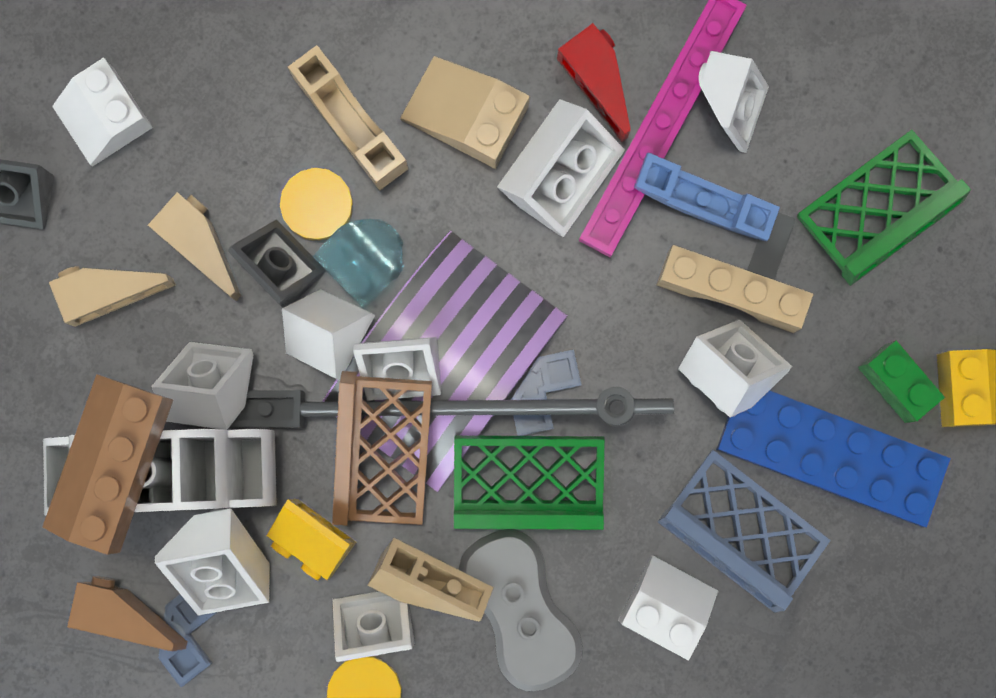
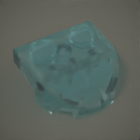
[313,219,404,308]

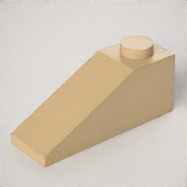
[148,192,241,301]
[49,267,176,327]
[367,538,494,622]

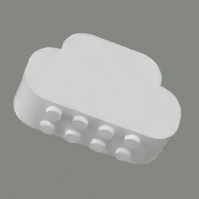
[43,429,277,516]

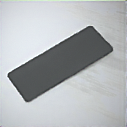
[747,212,795,280]

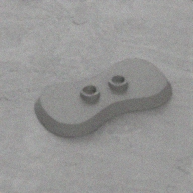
[459,529,582,691]

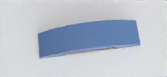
[634,153,780,241]

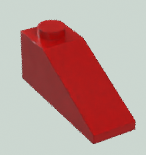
[557,23,631,142]

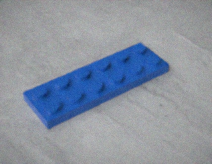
[716,390,951,528]

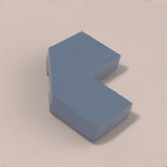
[511,349,581,436]
[158,594,217,687]

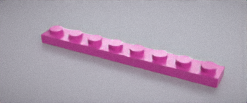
[579,0,747,258]

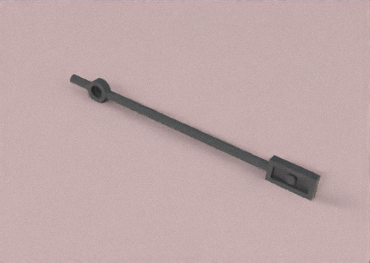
[229,387,674,429]

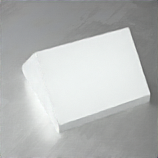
[282,289,375,381]
[353,337,441,401]
[332,591,415,662]

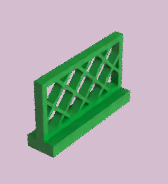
[797,129,971,286]
[454,435,605,530]

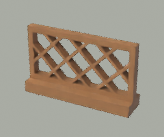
[332,371,432,526]

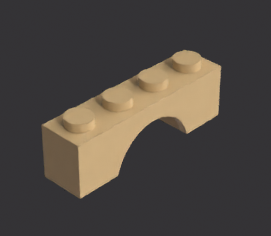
[288,45,408,191]
[657,245,813,333]

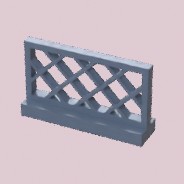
[657,450,831,613]

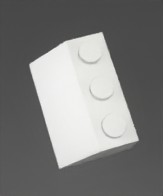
[497,99,625,237]
[155,508,270,615]

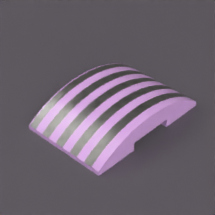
[322,231,567,492]

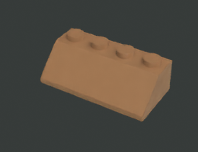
[42,374,173,555]

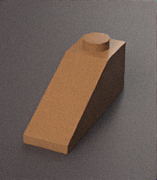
[67,576,188,651]

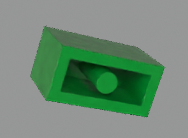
[858,340,945,423]

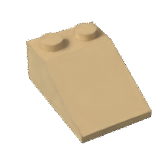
[400,56,530,169]

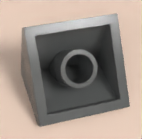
[0,159,54,229]
[228,219,326,308]

